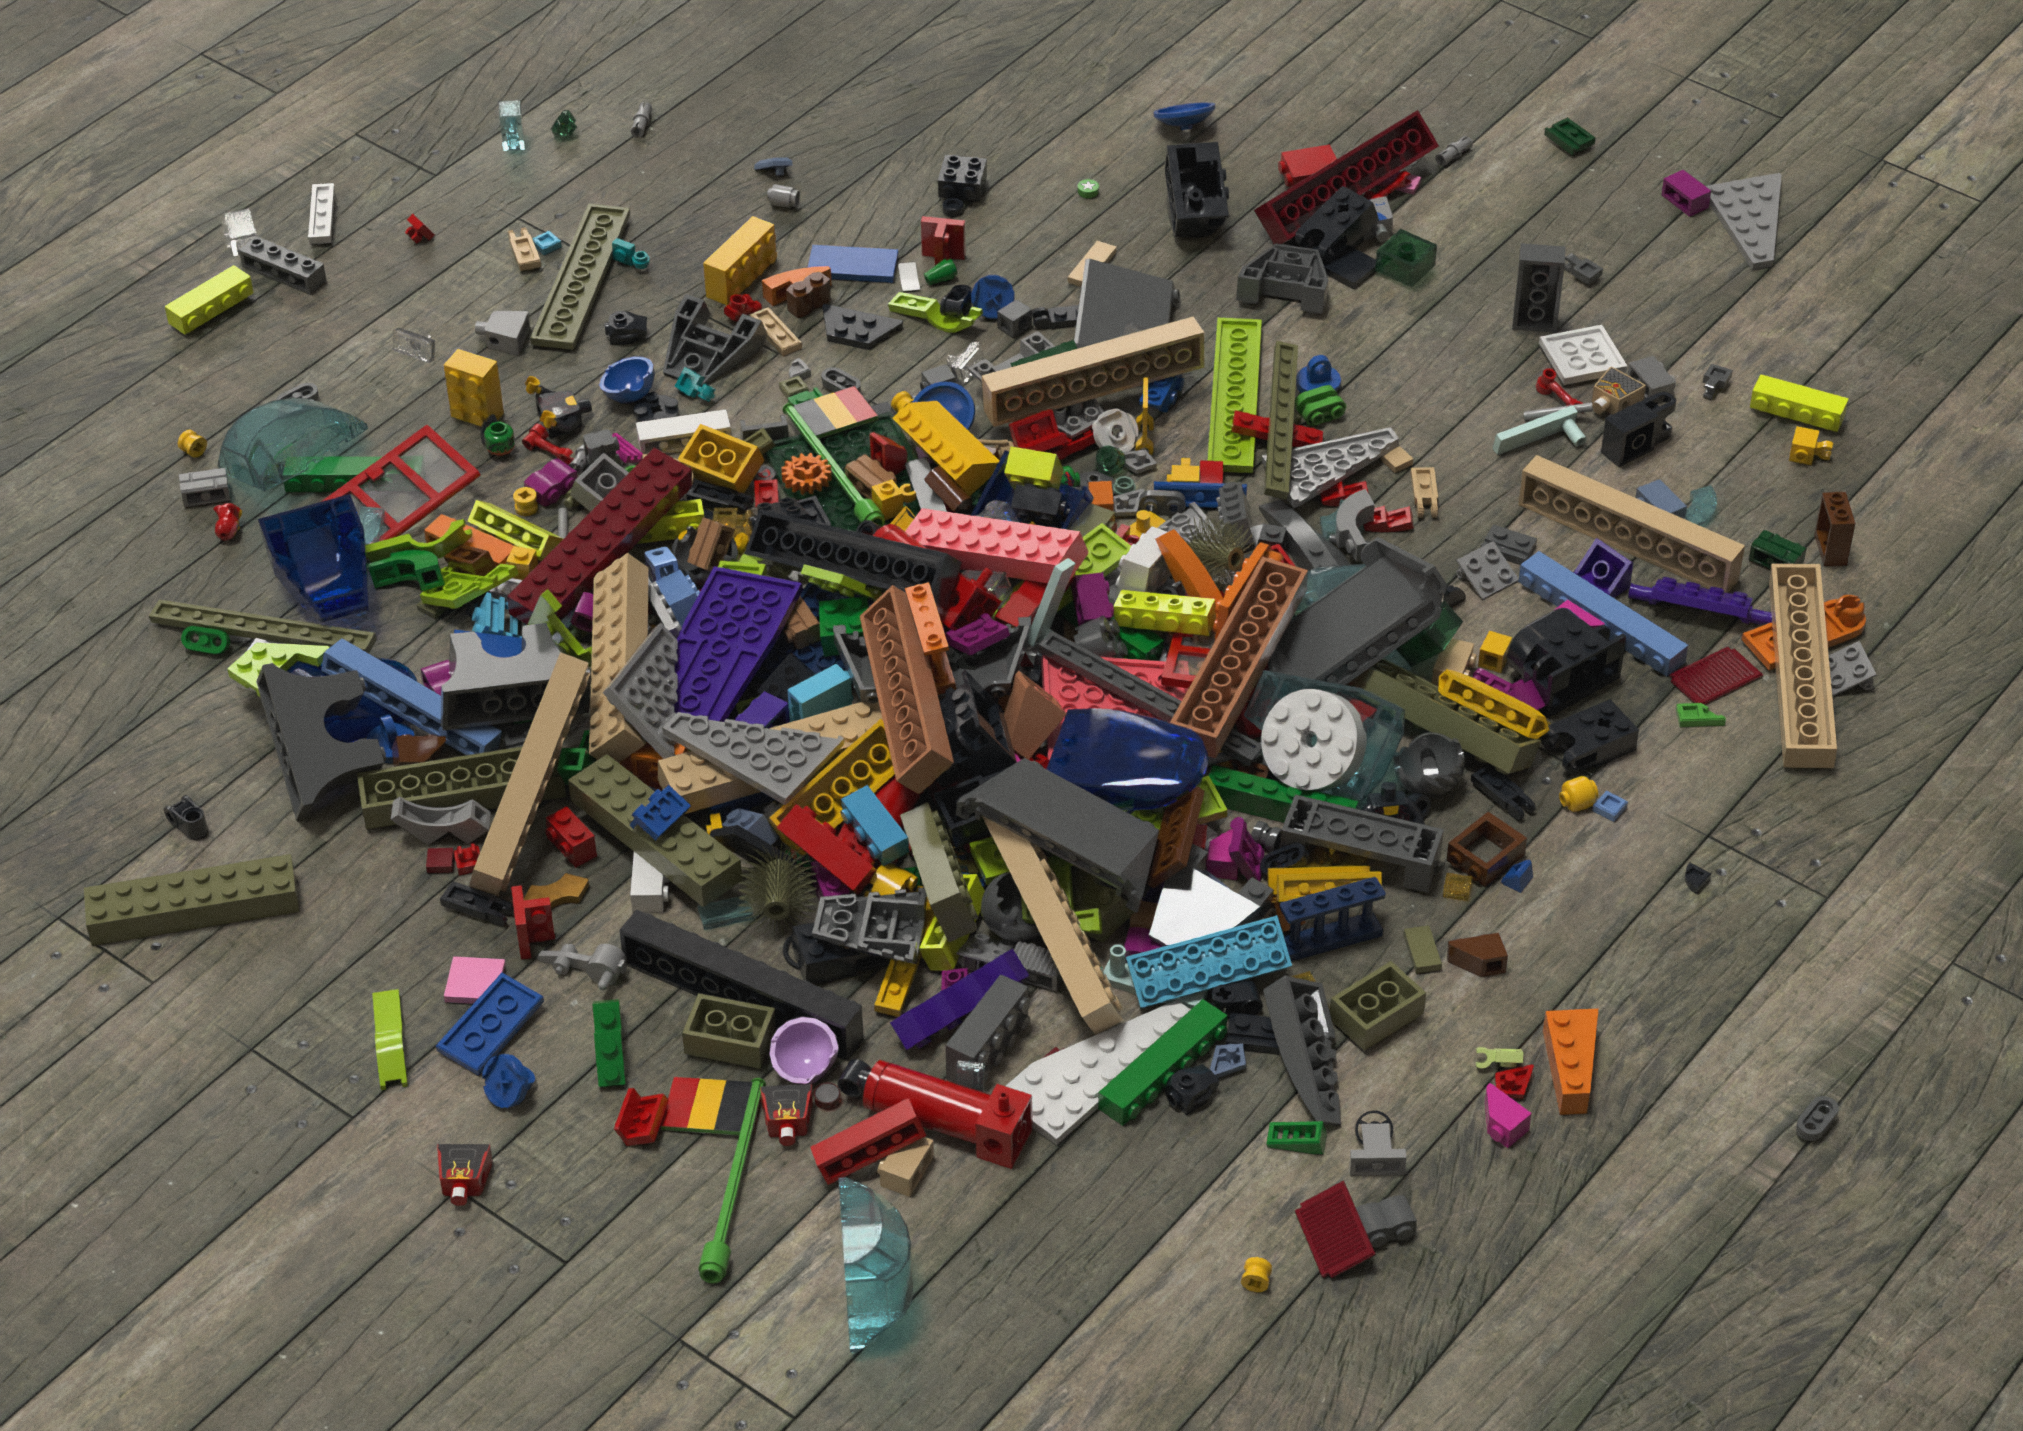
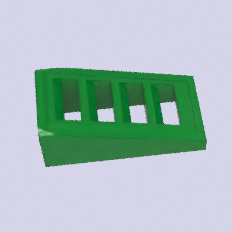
[1266,1121,1327,1154]

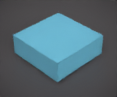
[532,231,562,255]

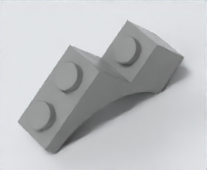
[391,797,491,845]

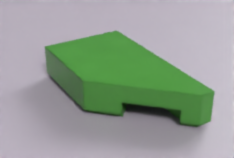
[1676,703,1726,727]

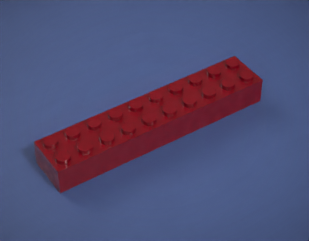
[1254,110,1439,244]
[507,448,692,625]

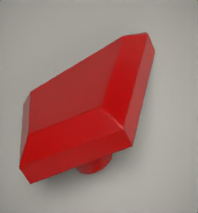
[1495,1064,1534,1098]

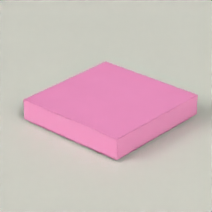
[444,957,506,1004]

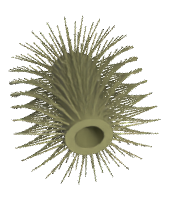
[1181,515,1255,594]
[738,844,817,935]

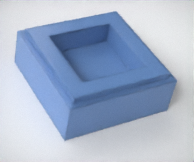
[1592,791,1628,822]

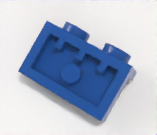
[630,785,691,841]

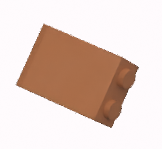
[1004,671,1067,760]

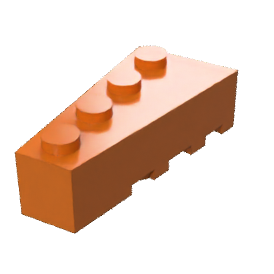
[1543,1008,1599,1115]

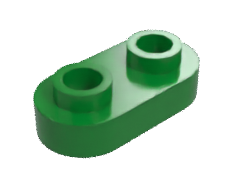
[181,626,230,654]

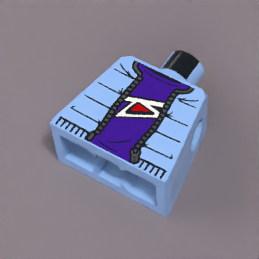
[644,547,678,596]

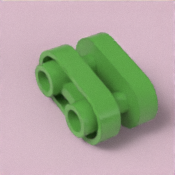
[1294,385,1347,426]

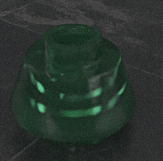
[551,110,577,137]
[1095,445,1126,476]

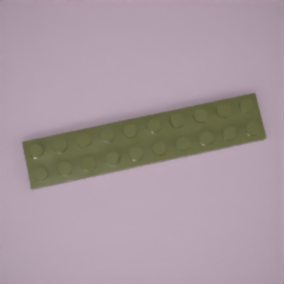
[530,203,630,350]

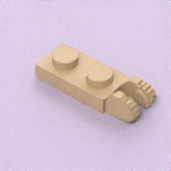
[508,227,541,271]
[1410,467,1438,518]

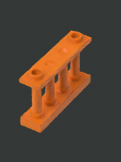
[905,582,956,695]

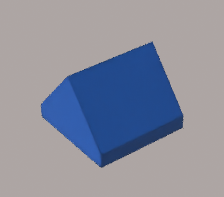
[1501,860,1533,893]

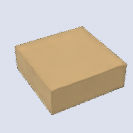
[1381,446,1414,473]

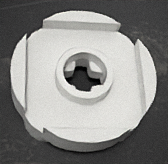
[1092,409,1138,454]

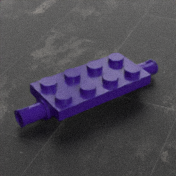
[1628,577,1772,625]

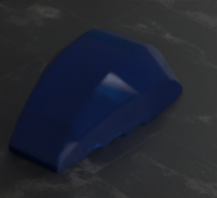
[258,494,369,623]

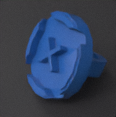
[971,275,1015,319]
[1296,355,1341,393]
[366,714,415,763]
[482,1054,535,1108]

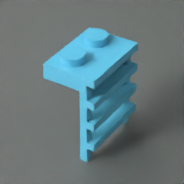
[472,593,527,638]

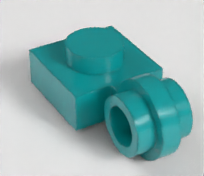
[612,238,650,269]
[674,367,716,402]

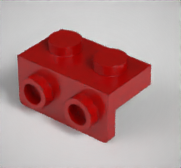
[614,1088,669,1146]

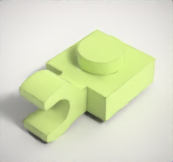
[1476,1047,1523,1068]

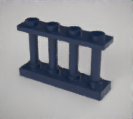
[1280,877,1386,962]

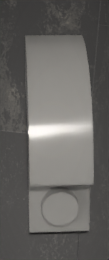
[1335,489,1375,562]

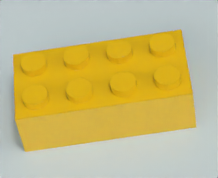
[703,216,777,305]

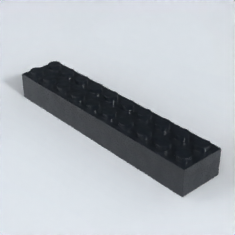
[744,509,962,608]
[619,909,864,1061]

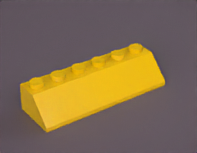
[892,401,1003,496]
[768,719,895,856]

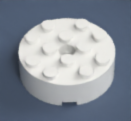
[1261,689,1367,792]

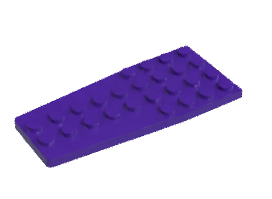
[674,566,803,722]

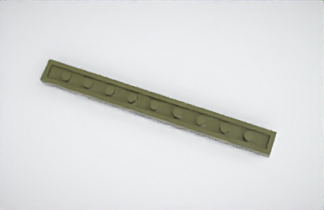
[1264,341,1298,500]
[149,599,377,654]

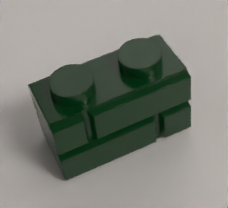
[1749,530,1807,570]

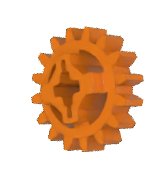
[782,453,832,494]

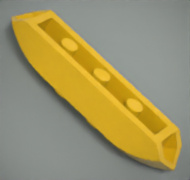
[1438,669,1549,739]

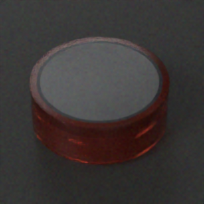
[814,1083,841,1110]

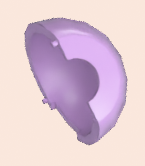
[770,1017,838,1085]

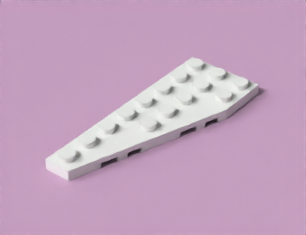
[1006,1000,1191,1145]

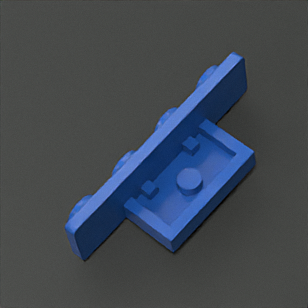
[1139,374,1184,413]

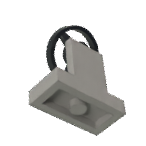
[1349,1110,1406,1176]

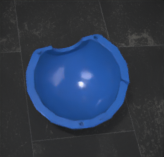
[598,356,655,404]

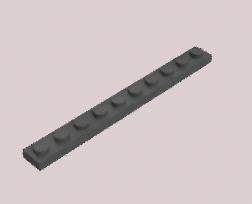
[1037,631,1262,767]

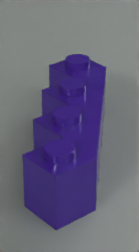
[890,949,1029,1050]

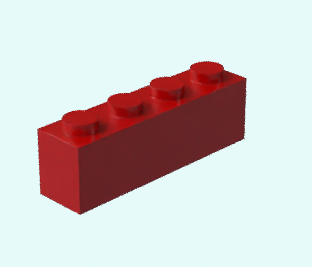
[995,572,1076,628]
[776,804,877,895]
[810,1098,926,1185]

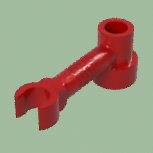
[1363,170,1412,200]
[1535,368,1584,406]
[522,424,574,465]

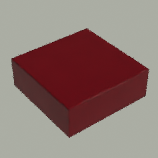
[426,848,454,873]

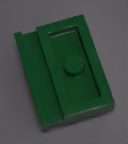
[1544,117,1596,155]

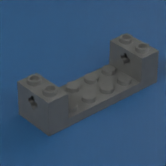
[1280,795,1444,893]

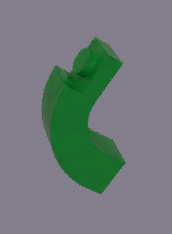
[368,550,445,591]

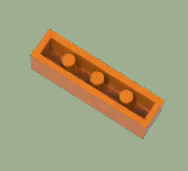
[424,514,513,567]

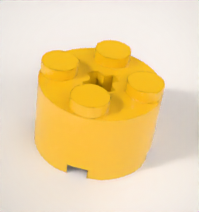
[864,863,918,897]

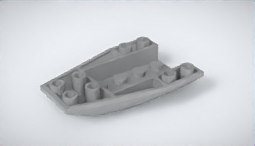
[968,331,1104,439]

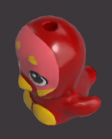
[213,503,242,541]

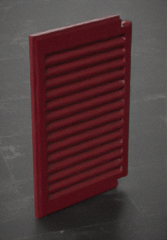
[1670,646,1763,705]
[1295,1180,1376,1278]

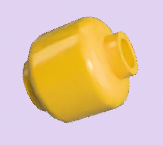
[1559,776,1599,812]

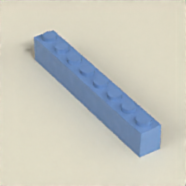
[1518,551,1688,677]
[321,638,502,755]

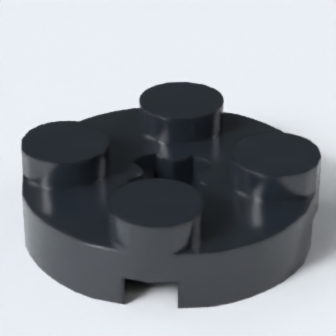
[634,392,679,422]

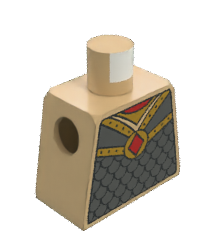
[1592,366,1646,414]

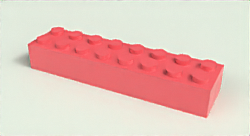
[905,508,1089,583]

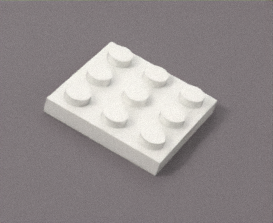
[1539,325,1627,385]

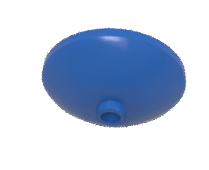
[1153,102,1216,130]
[913,382,975,431]

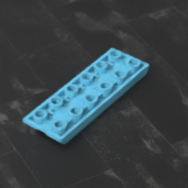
[1126,916,1292,1008]

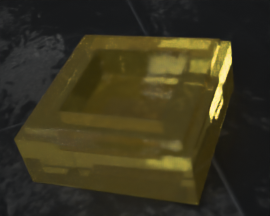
[1443,873,1472,901]

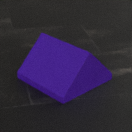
[1573,538,1634,598]

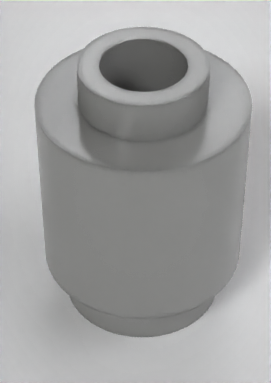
[767,184,800,208]

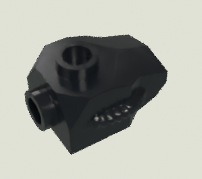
[605,311,647,345]
[1165,1064,1220,1115]

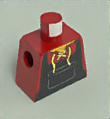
[760,1084,813,1146]
[437,1144,493,1206]

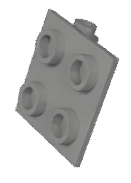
[1456,541,1519,599]
[1829,641,1877,697]
[957,933,1016,971]

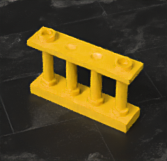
[1268,865,1382,902]

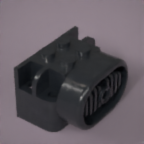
[1165,142,1229,237]
[1507,608,1626,718]
[935,670,1017,789]

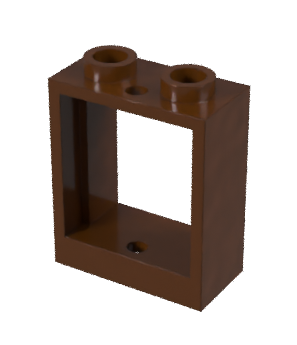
[1814,492,1856,566]
[1446,812,1527,887]

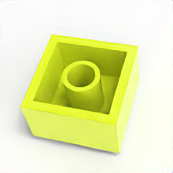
[1004,447,1064,490]

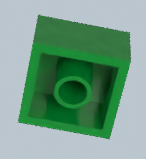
[819,597,869,657]

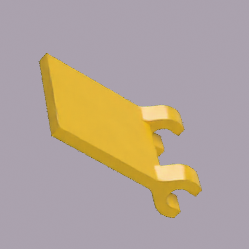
[1135,378,1154,455]

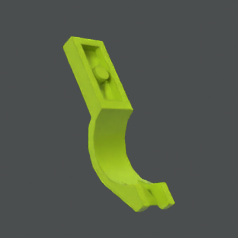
[888,292,983,333]
[364,519,473,563]
[372,989,408,1090]

